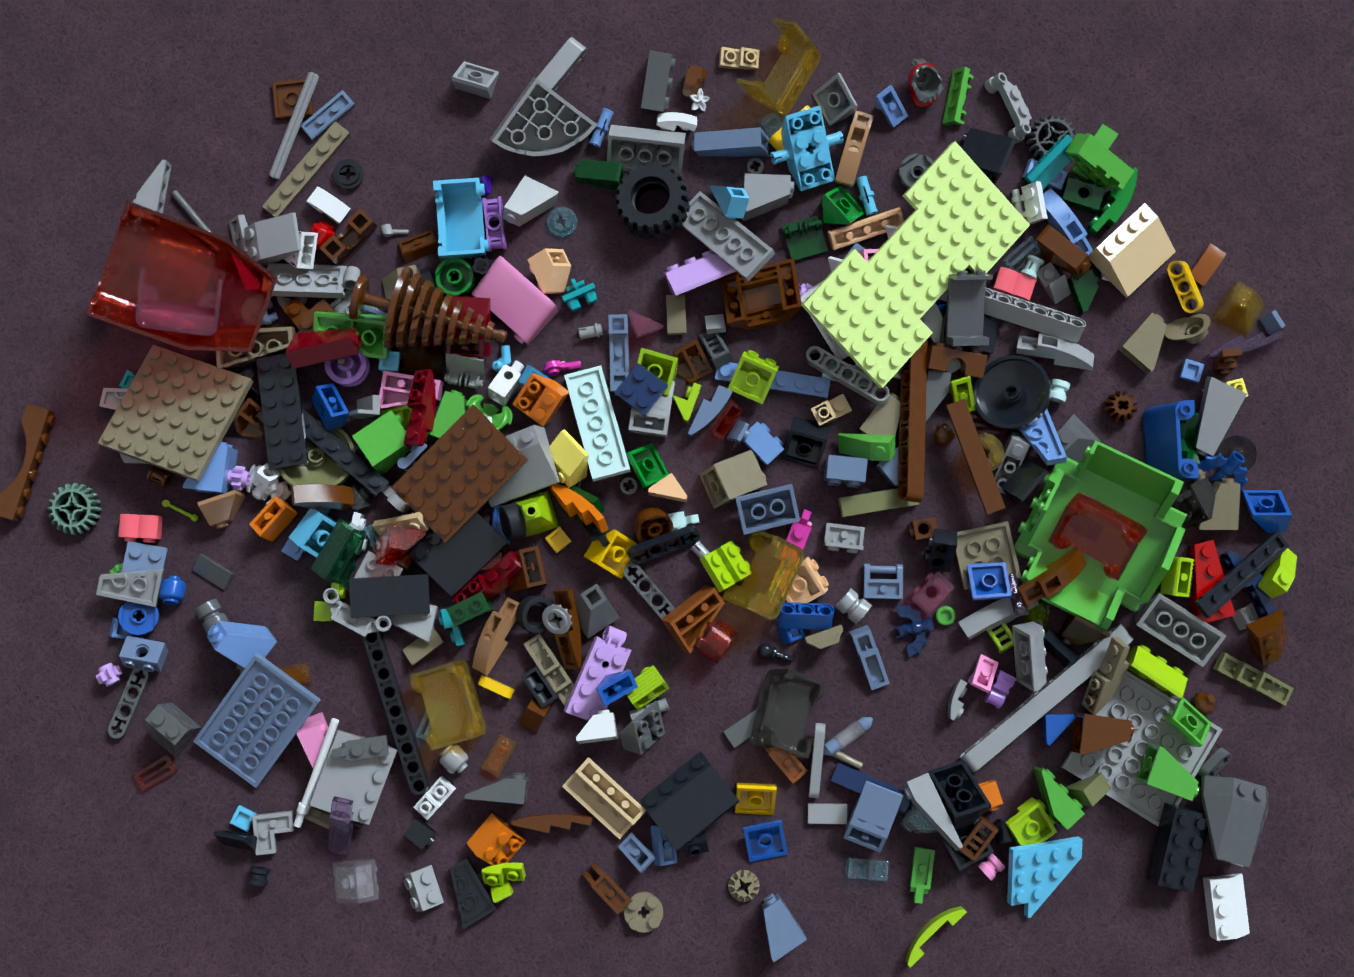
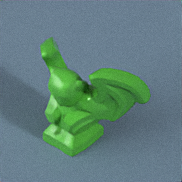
[466,395,513,430]

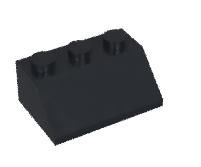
[928,760,991,830]

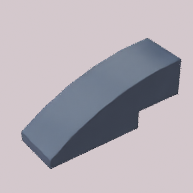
[688,385,733,437]
[849,625,890,690]

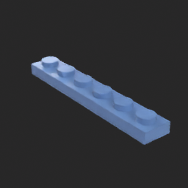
[715,362,831,399]

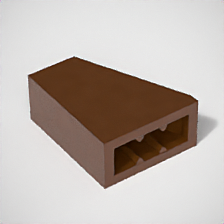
[1036,225,1091,279]

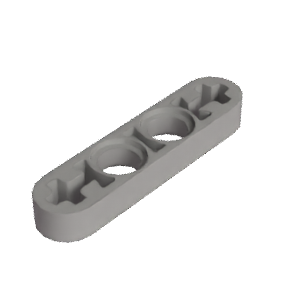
[809,723,826,799]

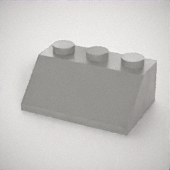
[1012,622,1048,692]

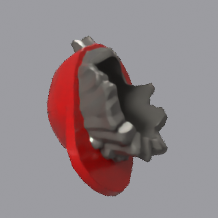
[908,58,944,107]

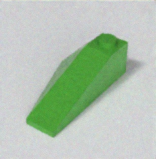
[314,311,391,359]

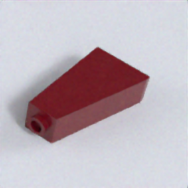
[285,328,362,369]

